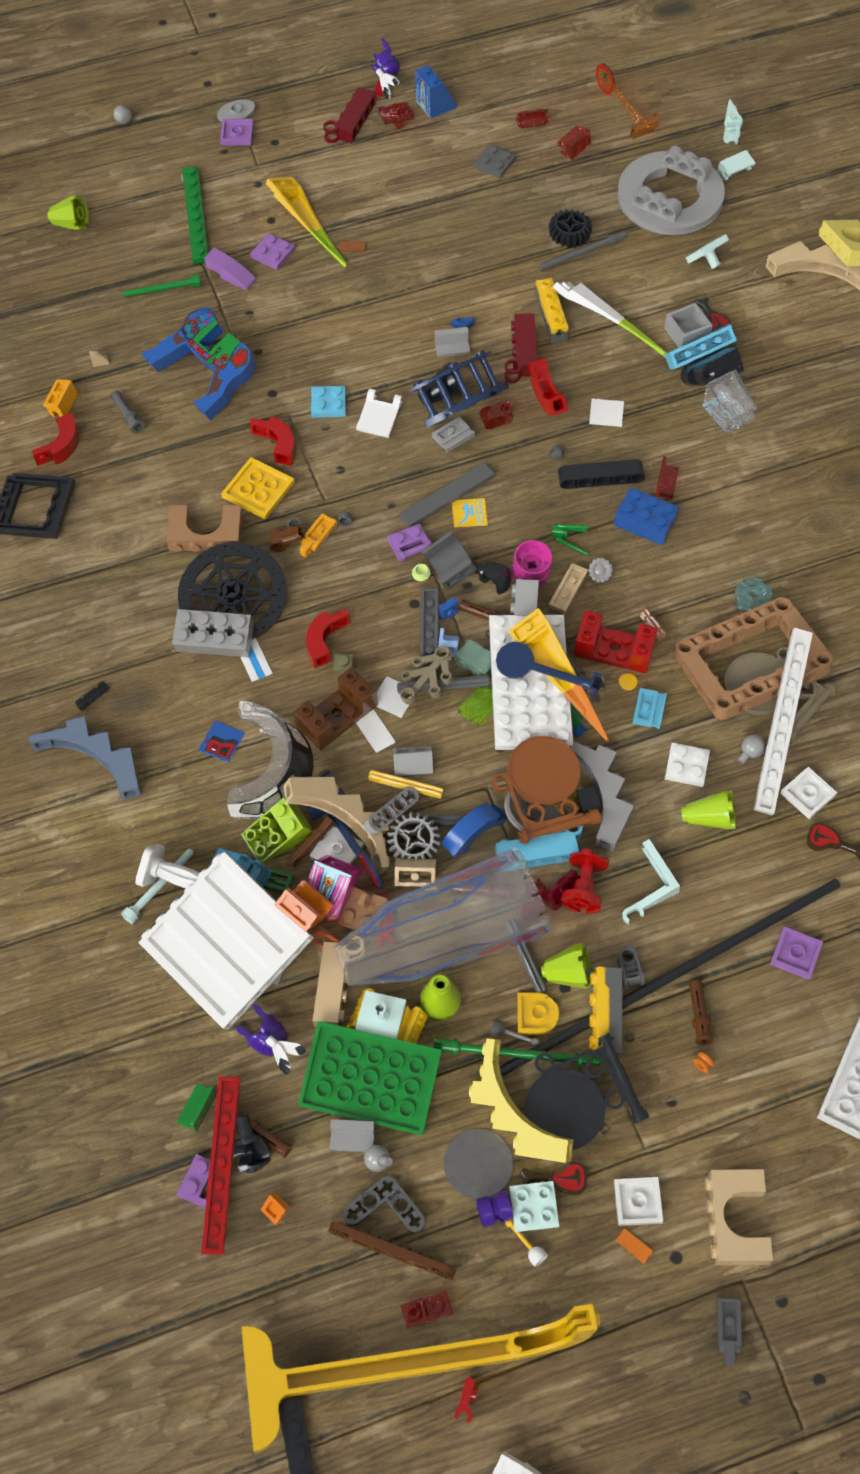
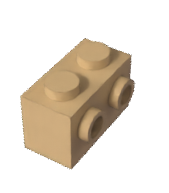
[395,858,436,887]

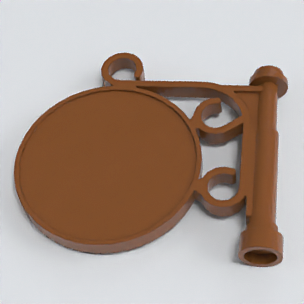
[492,736,601,845]

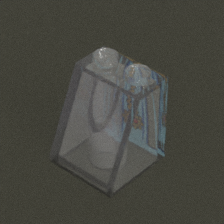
[702,369,757,434]

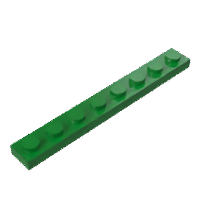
[182,166,208,264]

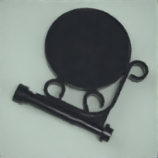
[525,1033,650,1150]

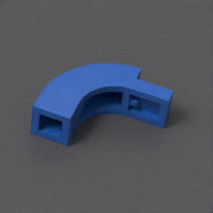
[441,803,507,857]

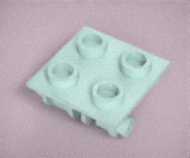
[723,99,743,145]
[509,1181,559,1232]

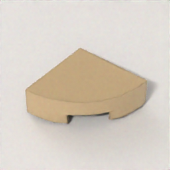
[89,351,110,367]

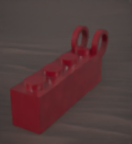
[323,87,376,144]
[504,313,537,383]

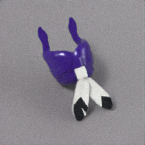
[372,38,400,99]
[235,1004,307,1075]

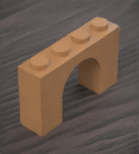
[166,505,243,552]

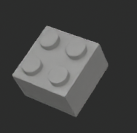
[664,303,712,347]

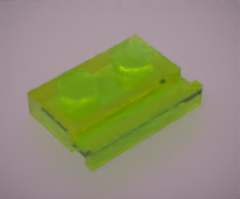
[458,687,493,728]

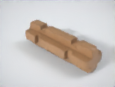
[640,609,667,641]

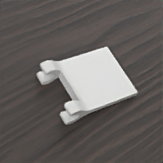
[356,388,403,438]

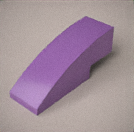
[205,248,256,290]

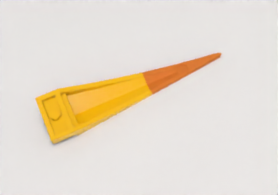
[508,608,609,742]

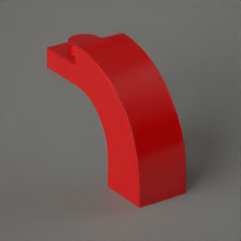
[528,358,568,416]
[31,413,79,466]
[249,416,295,466]
[306,609,350,669]

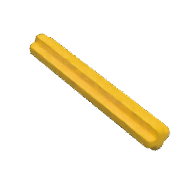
[368,770,444,799]

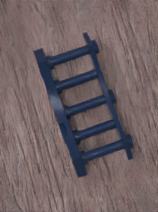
[409,350,509,428]

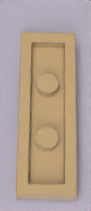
[548,563,588,615]

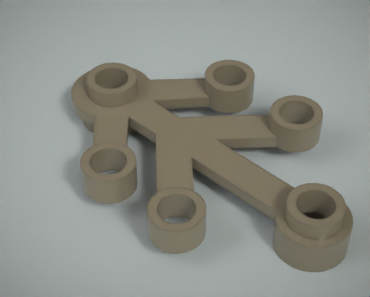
[400,646,453,705]

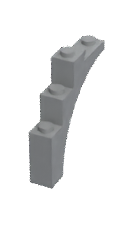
[572,740,634,852]

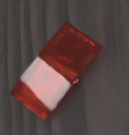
[401,1291,453,1328]

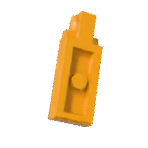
[300,513,338,558]

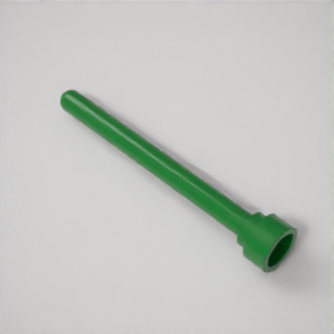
[123,274,201,297]

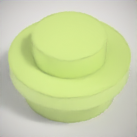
[412,564,430,581]

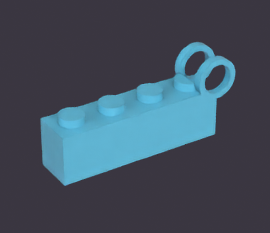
[664,323,737,370]
[495,825,583,873]

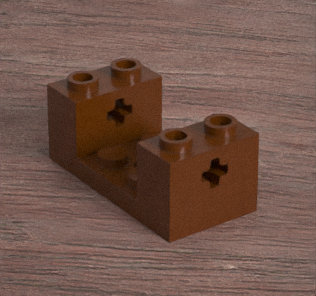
[293,667,378,751]

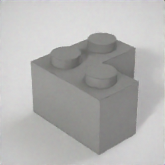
[511,579,539,617]

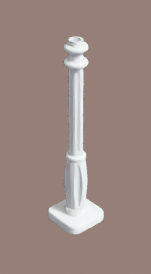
[135,844,200,888]

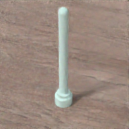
[121,849,194,924]

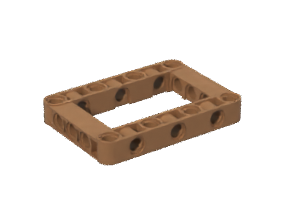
[675,597,833,720]

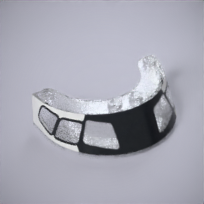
[227,701,314,819]

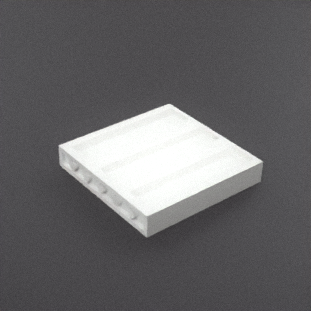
[138,852,314,1030]

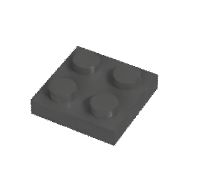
[474,144,516,179]

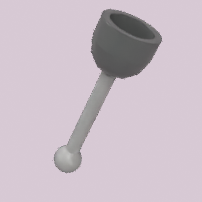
[489,1018,540,1046]

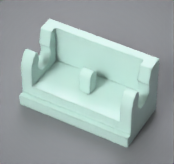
[717,150,755,181]

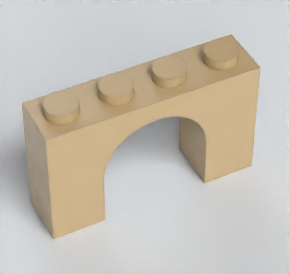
[705,1169,773,1265]

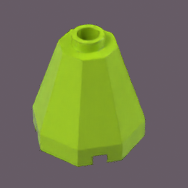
[47,196,89,230]
[541,943,592,989]

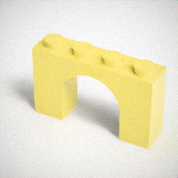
[819,220,860,266]

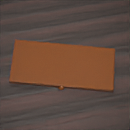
[339,242,366,251]

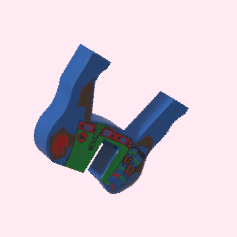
[141,307,256,421]

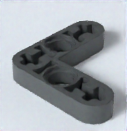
[343,1176,425,1234]

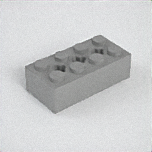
[172,609,254,657]

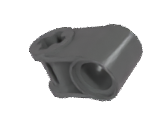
[617,946,645,989]

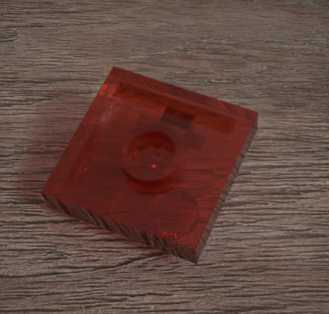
[378,102,415,129]

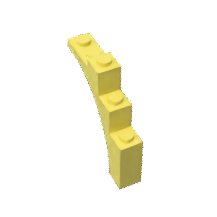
[469,1038,574,1163]

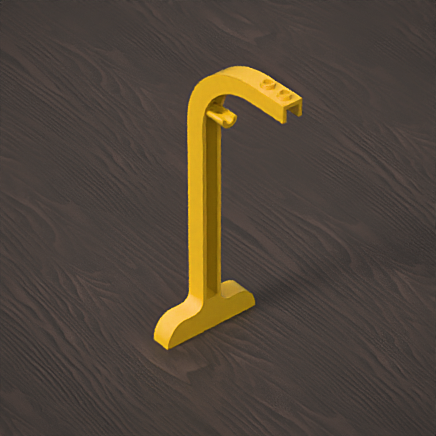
[241,1304,600,1454]

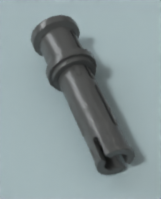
[110,391,145,434]

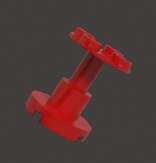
[561,849,609,914]

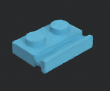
[632,688,667,729]

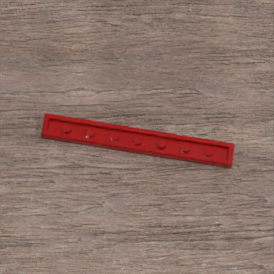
[201,1076,241,1255]

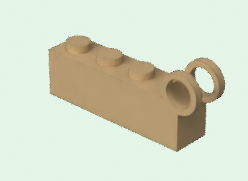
[313,935,365,1027]

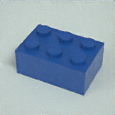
[614,487,680,545]

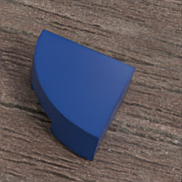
[451,317,474,329]

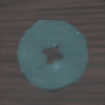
[734,578,772,611]

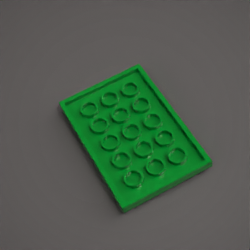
[297,1021,442,1136]

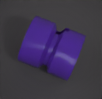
[476,1190,513,1228]

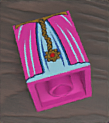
[308,855,363,921]

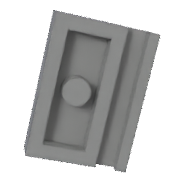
[432,416,475,453]

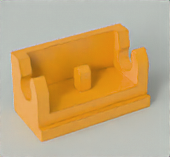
[43,379,79,417]

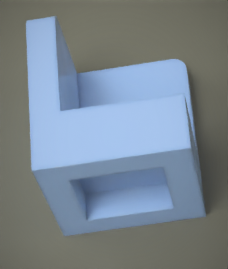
[439,628,459,657]

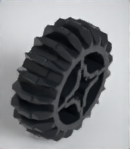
[548,209,592,248]

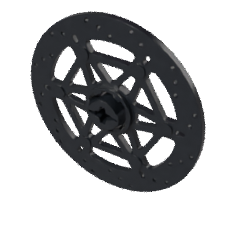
[178,542,287,640]

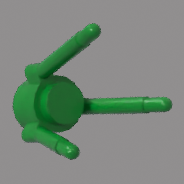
[552,523,589,556]

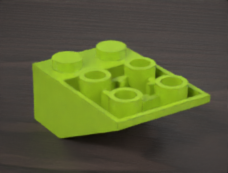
[241,797,312,864]

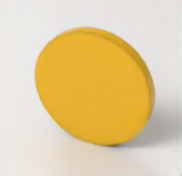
[619,673,638,690]

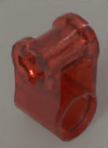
[479,401,513,430]

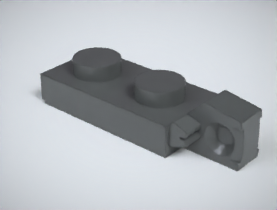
[716,1297,742,1366]

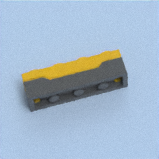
[535,278,568,343]
[589,967,622,1055]

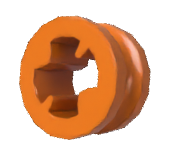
[692,1052,714,1073]

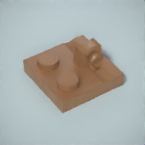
[337,887,390,938]

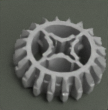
[387,812,441,861]

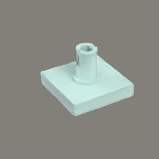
[686,234,729,269]
[355,991,407,1039]

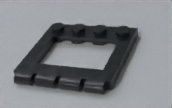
[0,473,75,539]

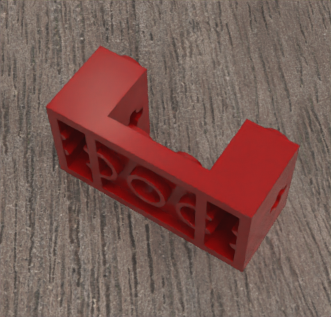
[574,610,658,674]

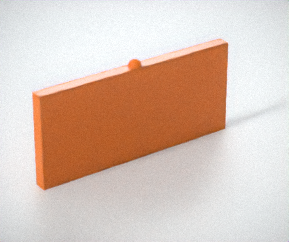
[615,1228,653,1263]

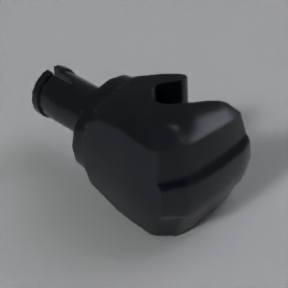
[472,560,511,595]
[233,1114,271,1173]

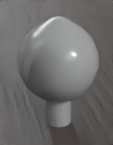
[113,105,132,125]
[738,735,765,764]
[364,1145,393,1172]

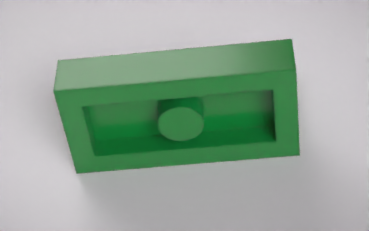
[177,1083,217,1133]

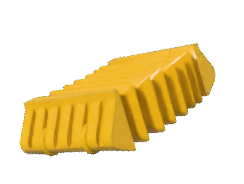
[347,988,428,1044]

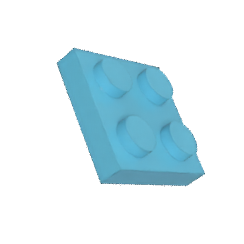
[311,386,346,418]

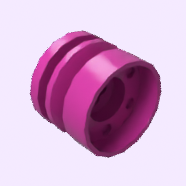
[512,540,552,587]

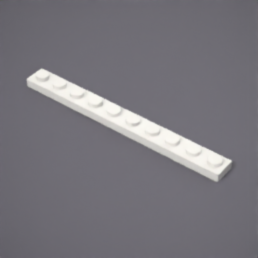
[753,628,813,815]

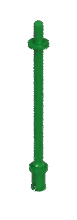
[433,1038,602,1069]

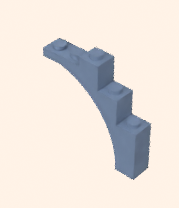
[29,717,141,800]

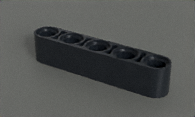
[558,459,645,489]

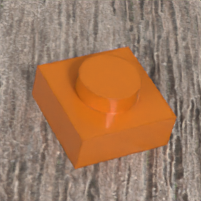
[261,1192,290,1225]

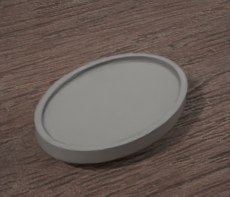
[217,99,255,122]

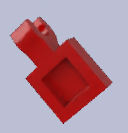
[455,1377,478,1424]

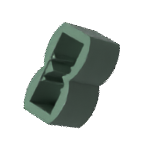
[455,639,491,676]

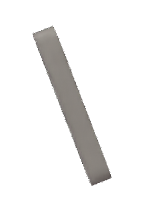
[364,787,419,835]

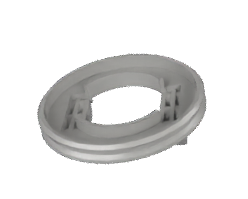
[618,146,725,235]

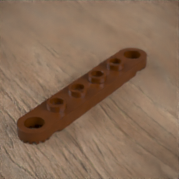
[328,1222,456,1280]

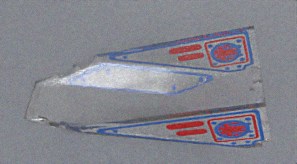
[334,847,554,986]

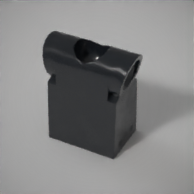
[680,348,744,386]

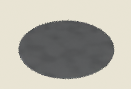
[444,1129,513,1198]

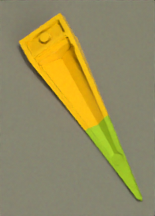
[266,177,347,268]

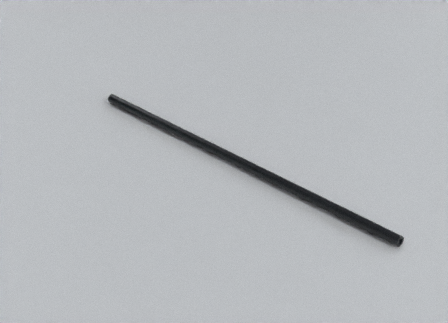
[499,879,841,1077]

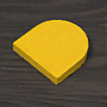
[517,992,559,1035]

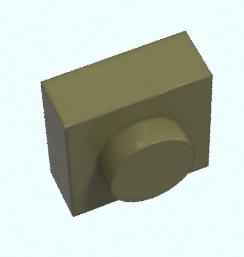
[333,654,353,674]

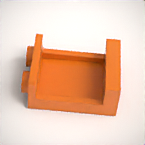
[274,880,334,932]

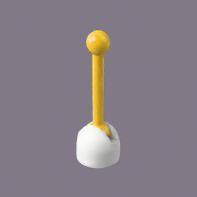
[505,1220,548,1267]

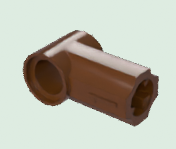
[270,525,305,552]

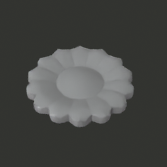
[588,558,613,583]

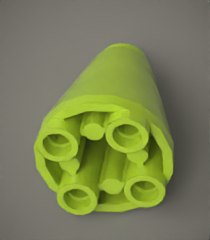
[681,790,736,830]
[420,975,461,1020]

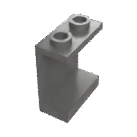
[422,531,477,590]

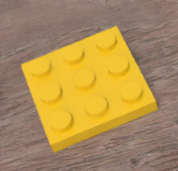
[221,457,295,520]

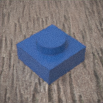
[439,597,459,621]

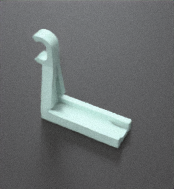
[623,839,680,925]

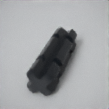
[75,681,109,710]

